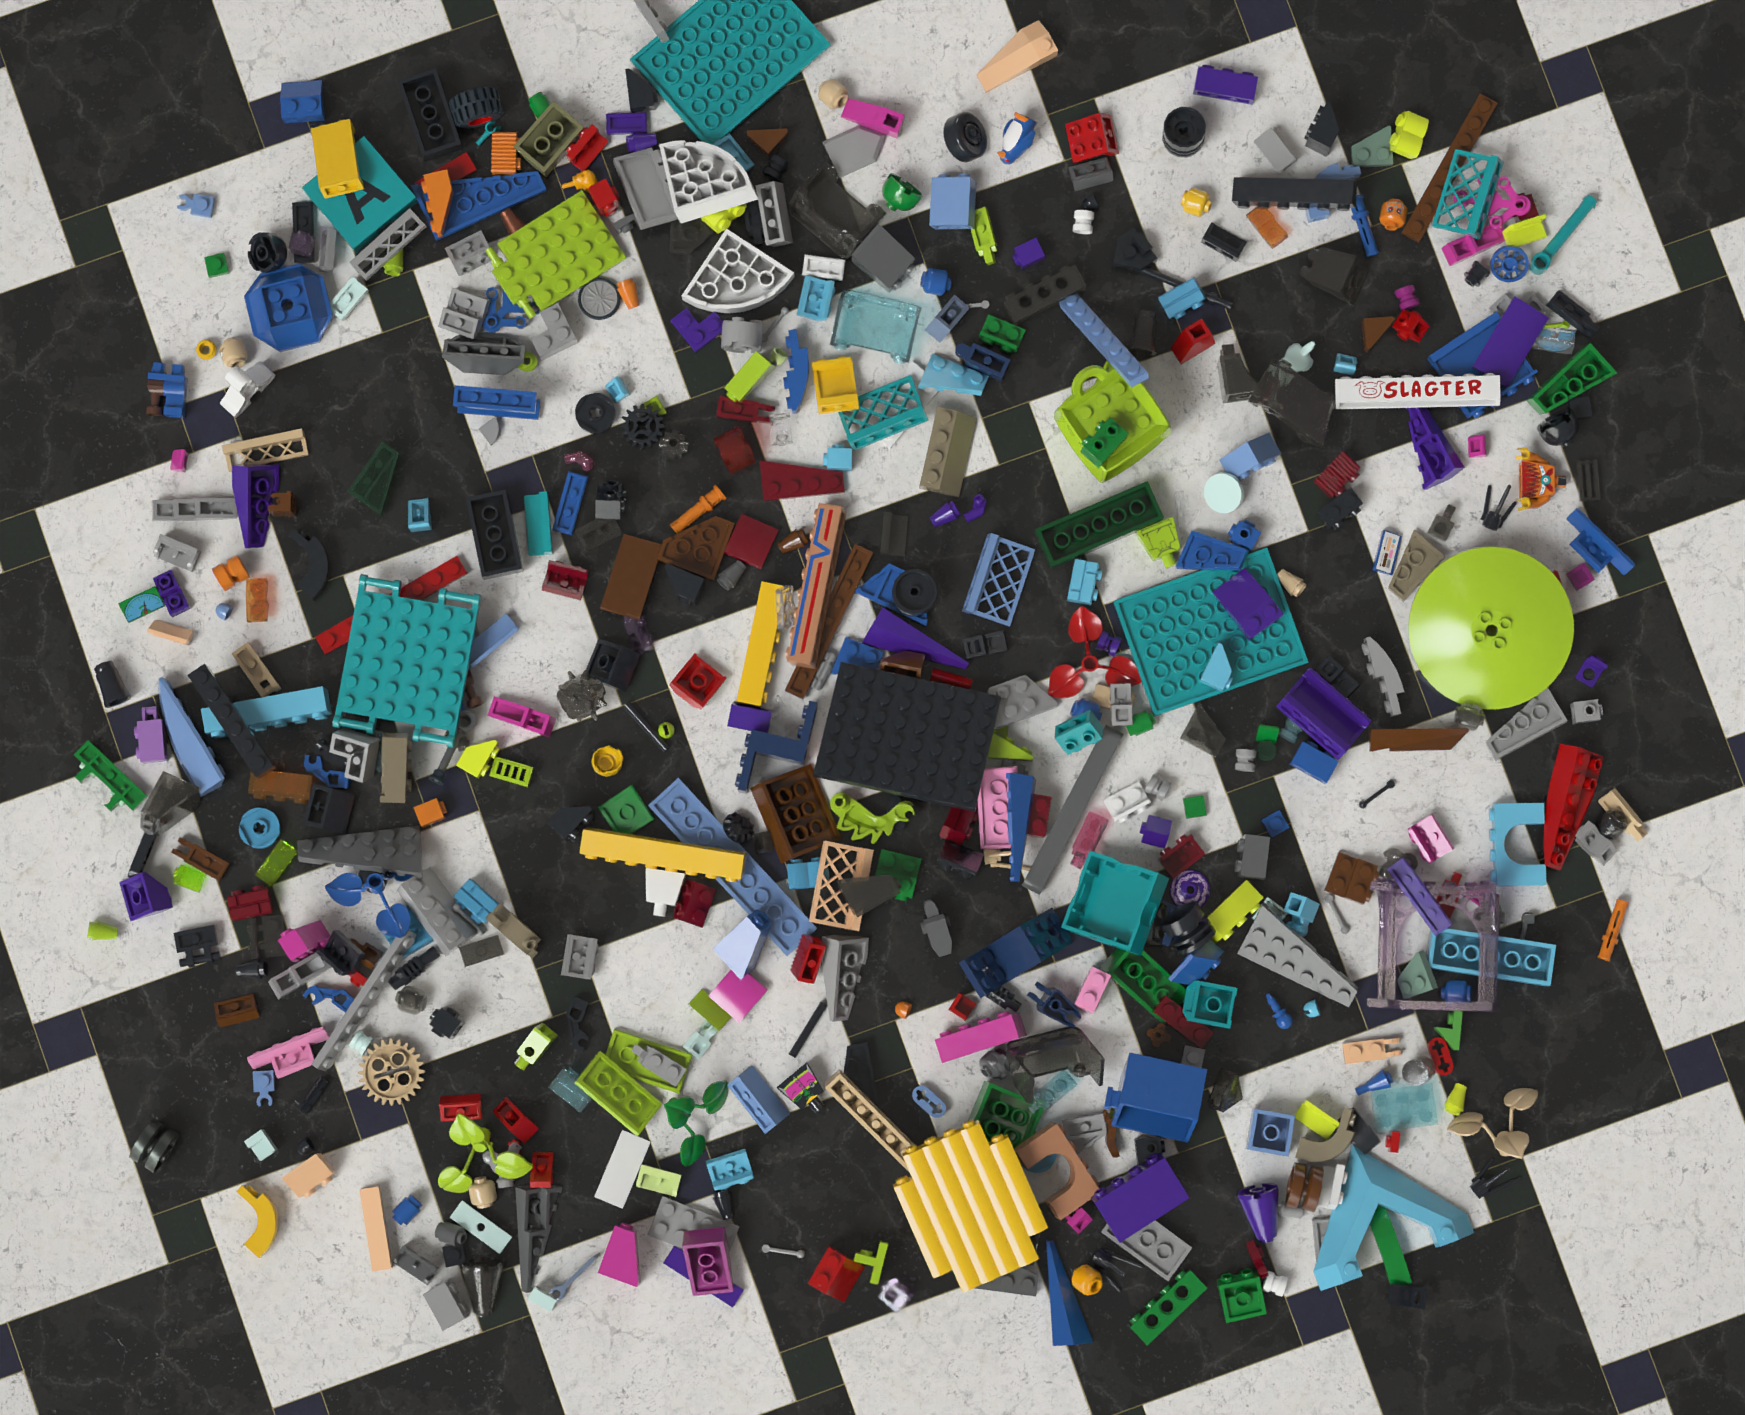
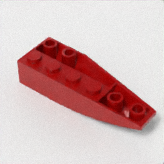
[1544,744,1604,871]

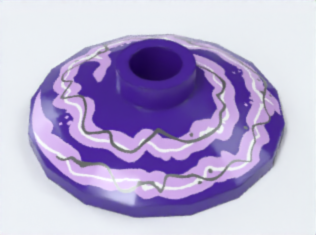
[1169,870,1210,907]

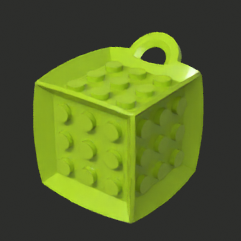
[1054,365,1171,483]

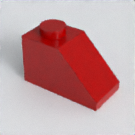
[492,1097,539,1143]

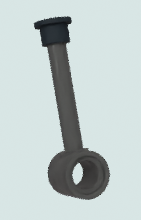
[429,710,476,785]

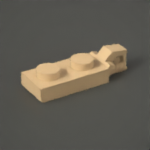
[1598,788,1648,842]

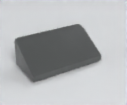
[1068,157,1113,191]

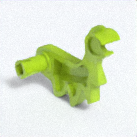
[830,792,916,844]

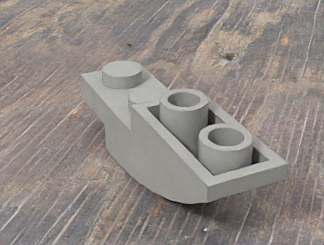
[1362,637,1404,717]

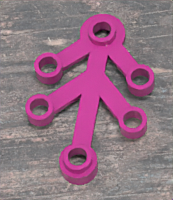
[1453,175,1531,229]

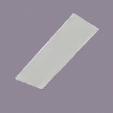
[594,1130,650,1209]

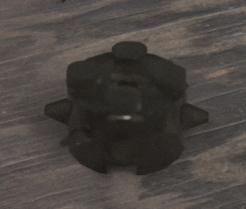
[557,670,607,722]

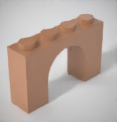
[1014,1122,1100,1220]

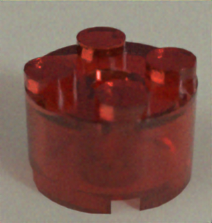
[713,427,756,475]

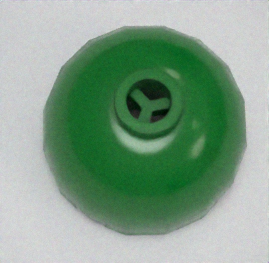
[882,173,923,211]

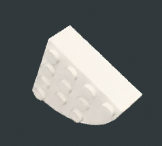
[659,140,758,223]
[682,229,795,313]

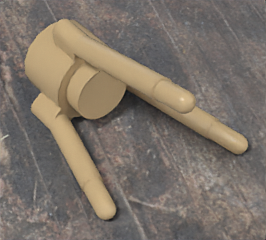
[984,848,1031,871]

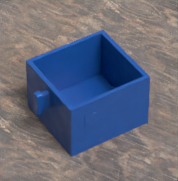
[1104,1053,1207,1143]

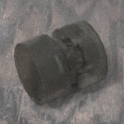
[1402,1056,1435,1086]

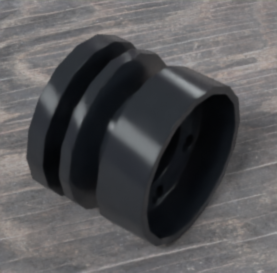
[1162,107,1206,158]
[1161,901,1216,955]

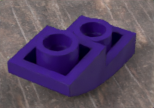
[153,570,190,618]

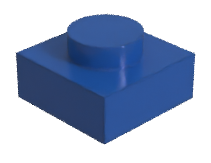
[1261,810,1289,838]

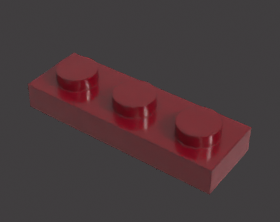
[1152,995,1214,1049]

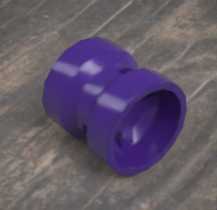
[1095,631,1122,657]

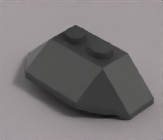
[442,333,526,375]

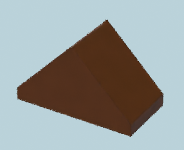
[747,128,788,157]
[1361,316,1395,352]

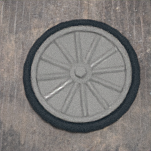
[578,278,621,320]

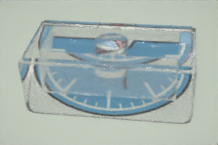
[1532,327,1575,354]

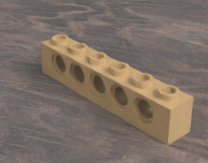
[825,1069,915,1173]

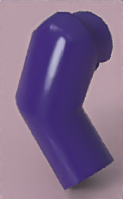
[963,494,987,523]

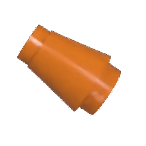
[617,278,640,310]

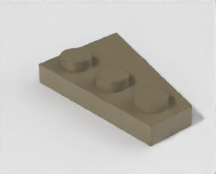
[1388,530,1445,602]

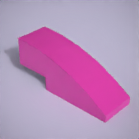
[1441,221,1505,266]
[487,696,556,738]

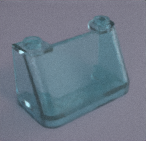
[830,290,922,364]

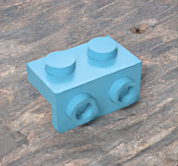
[797,276,835,322]
[706,1149,754,1190]

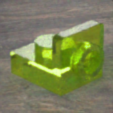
[172,864,206,893]

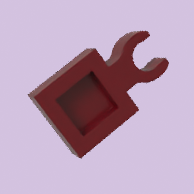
[1246,1240,1269,1279]

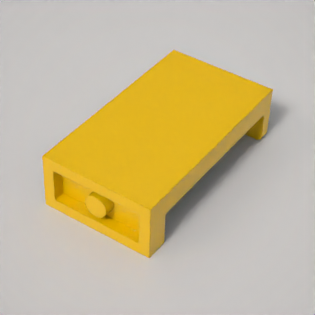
[311,119,364,199]

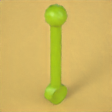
[1543,320,1570,329]

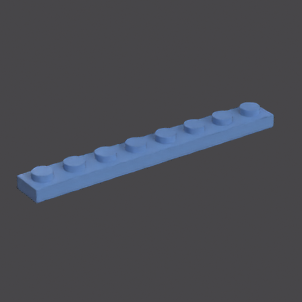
[1059,293,1149,387]

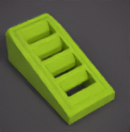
[489,757,535,788]

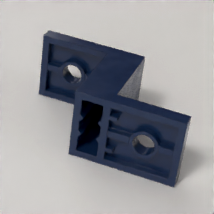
[735,701,818,794]
[959,908,1073,998]

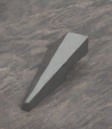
[515,1185,562,1293]

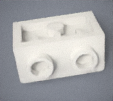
[1103,782,1151,824]

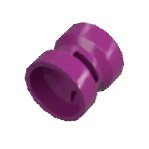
[1395,285,1420,311]

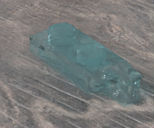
[1028,1069,1077,1114]

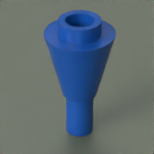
[1355,1069,1393,1096]

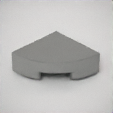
[479,417,499,446]

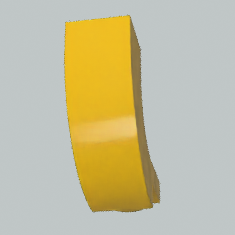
[236,1185,278,1258]

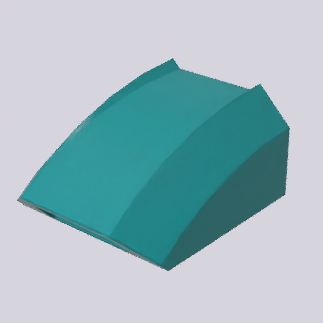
[1182,980,1237,1029]

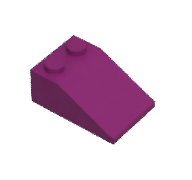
[682,1227,734,1296]

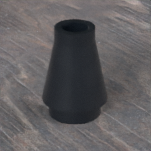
[236,958,268,979]
[712,1188,735,1220]

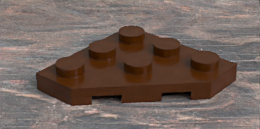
[656,516,735,581]

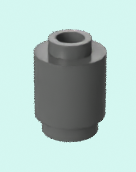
[435,1222,467,1247]

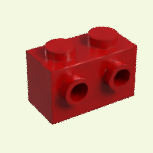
[588,178,621,217]

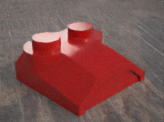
[669,653,727,710]

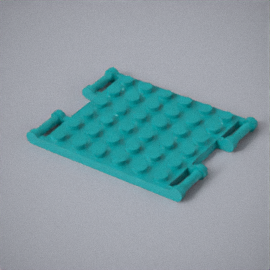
[333,574,481,748]

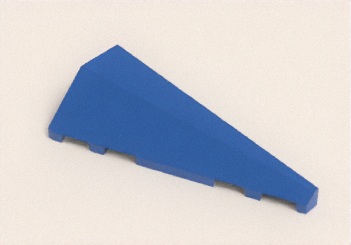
[1006,773,1036,882]
[1046,1240,1093,1346]

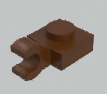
[350,938,384,970]

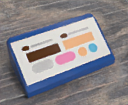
[1372,530,1402,576]

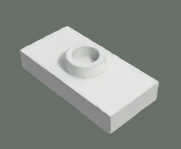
[802,255,845,281]

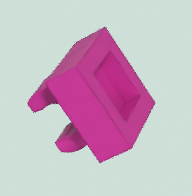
[1066,1208,1093,1234]

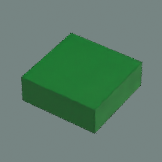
[1183,795,1207,819]

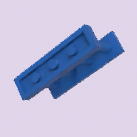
[453,385,540,420]

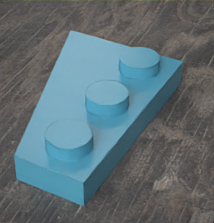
[918,354,989,396]

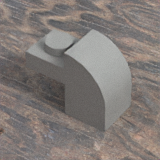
[1575,821,1617,866]

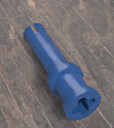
[1351,194,1379,257]

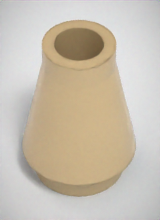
[1277,569,1307,597]

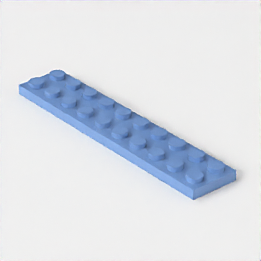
[648,778,817,956]

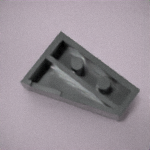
[975,1267,1039,1297]

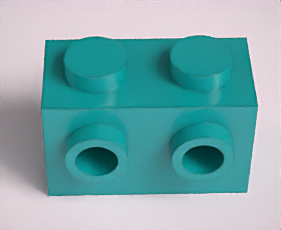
[1054,710,1103,755]

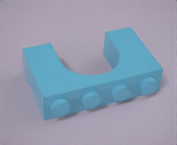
[1489,803,1546,887]

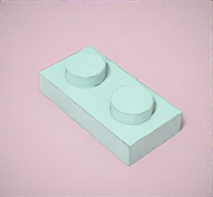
[330,276,369,321]

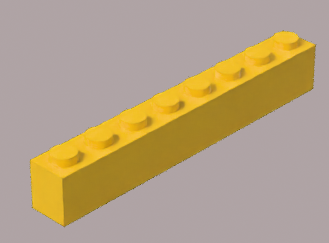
[580,827,747,882]

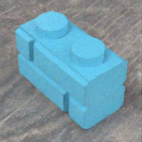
[1067,559,1102,605]

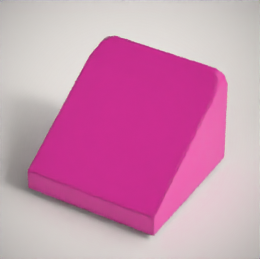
[170,449,188,473]

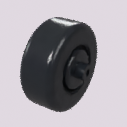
[943,112,987,162]

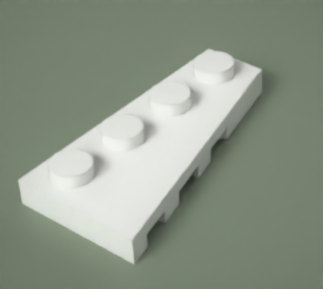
[880,360,939,448]

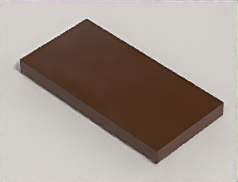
[600,534,661,620]

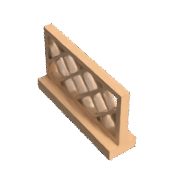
[809,841,874,931]

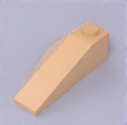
[977,20,1058,93]

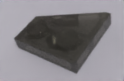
[1179,703,1226,758]

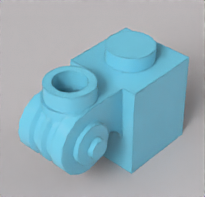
[1284,892,1320,937]

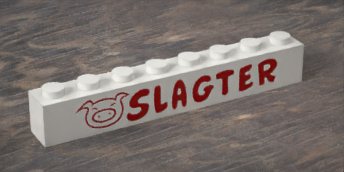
[1335,373,1500,409]

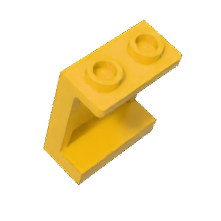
[812,356,859,415]

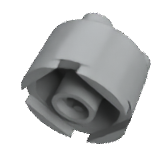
[721,317,763,353]

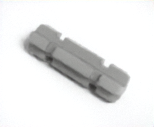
[811,651,836,691]

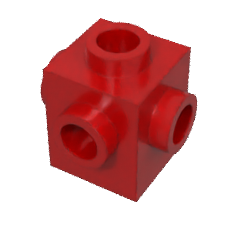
[1392,310,1430,343]

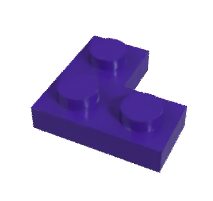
[670,308,723,353]

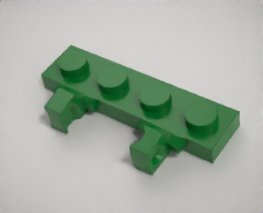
[74,740,148,812]

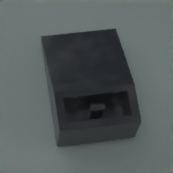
[936,840,984,880]

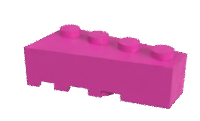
[935,1011,1027,1063]

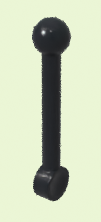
[1359,780,1395,809]

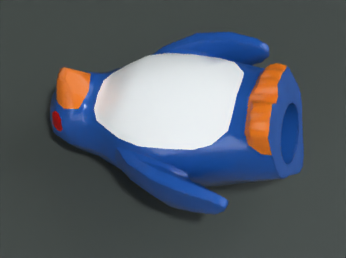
[997,112,1038,165]

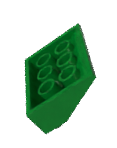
[968,1081,1045,1148]

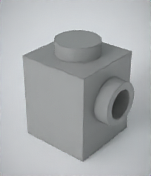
[1570,699,1603,724]

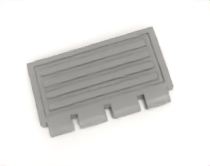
[613,147,678,230]

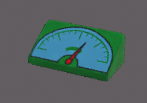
[118,586,166,623]

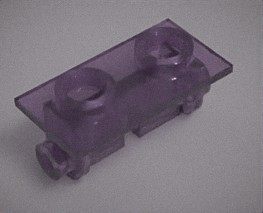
[623,615,654,655]

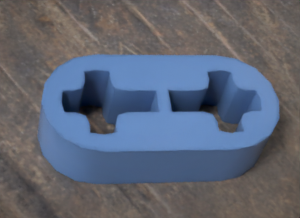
[912,1086,946,1118]

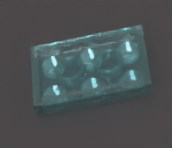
[1370,1083,1438,1133]

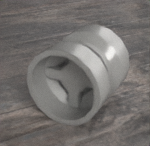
[1235,749,1257,772]
[1144,774,1172,801]

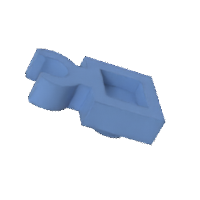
[177,194,215,218]
[253,1070,275,1106]

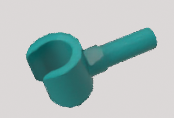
[476,121,501,145]

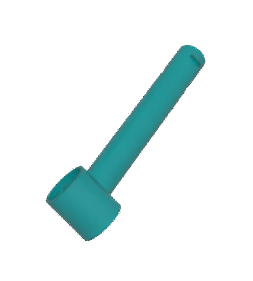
[1529,195,1597,275]

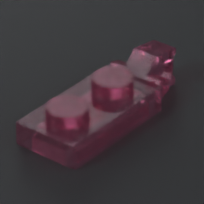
[1070,811,1109,870]

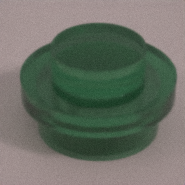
[1256,741,1276,761]

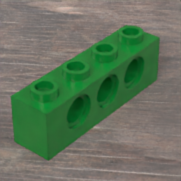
[1129,1269,1207,1346]

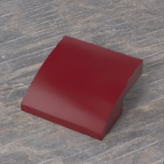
[724,514,779,569]

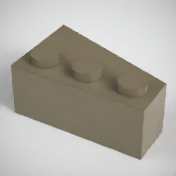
[380,733,412,803]

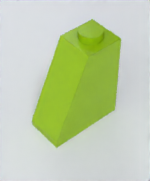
[725,351,776,402]

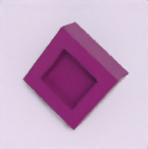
[1566,563,1595,591]

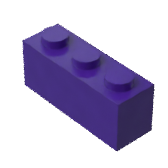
[1193,65,1258,105]

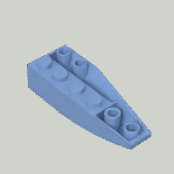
[157,676,225,798]

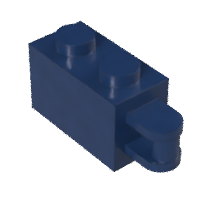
[955,343,1011,382]

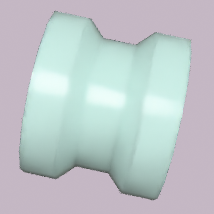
[349,1030,374,1055]

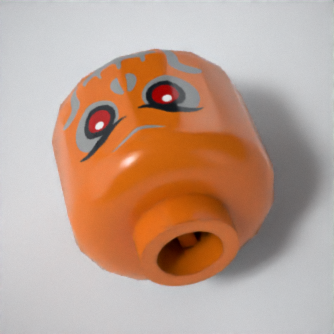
[1379,199,1408,231]

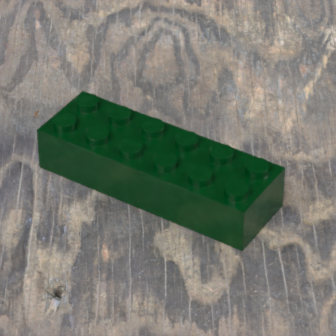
[1034,481,1164,569]

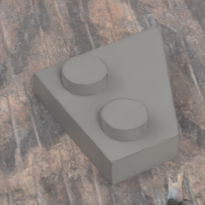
[1062,1112,1107,1155]

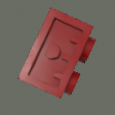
[1065,113,1119,163]

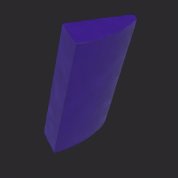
[1472,296,1549,388]

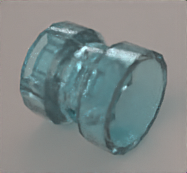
[1278,717,1303,744]

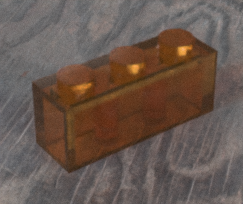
[248,771,315,804]

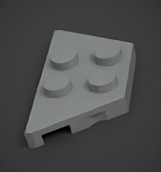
[987,675,1058,730]

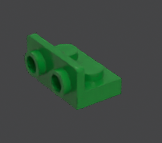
[979,314,1026,354]

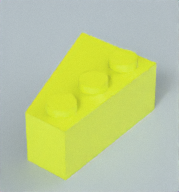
[1207,880,1263,944]

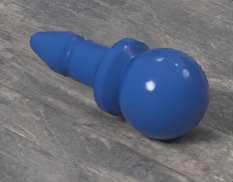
[1266,993,1293,1029]

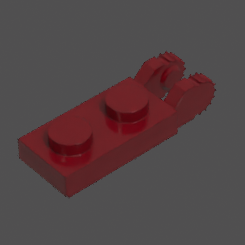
[716,396,775,424]

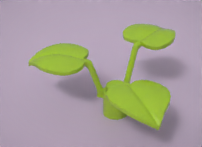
[438,1113,533,1193]

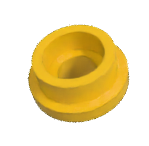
[196,340,217,360]

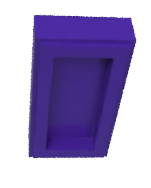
[606,112,647,135]

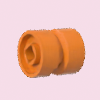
[212,554,250,591]

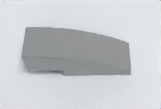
[268,953,332,1000]

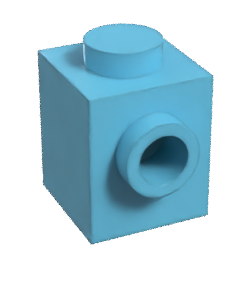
[823,444,852,471]

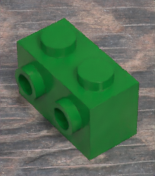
[1080,417,1129,468]

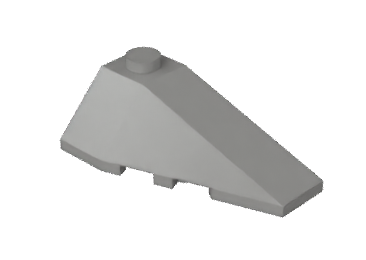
[821,935,869,1022]

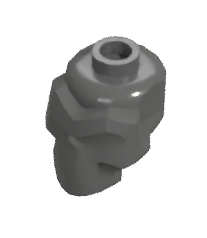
[979,1048,1023,1080]

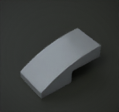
[1110,683,1133,726]

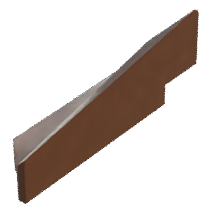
[1369,728,1469,752]

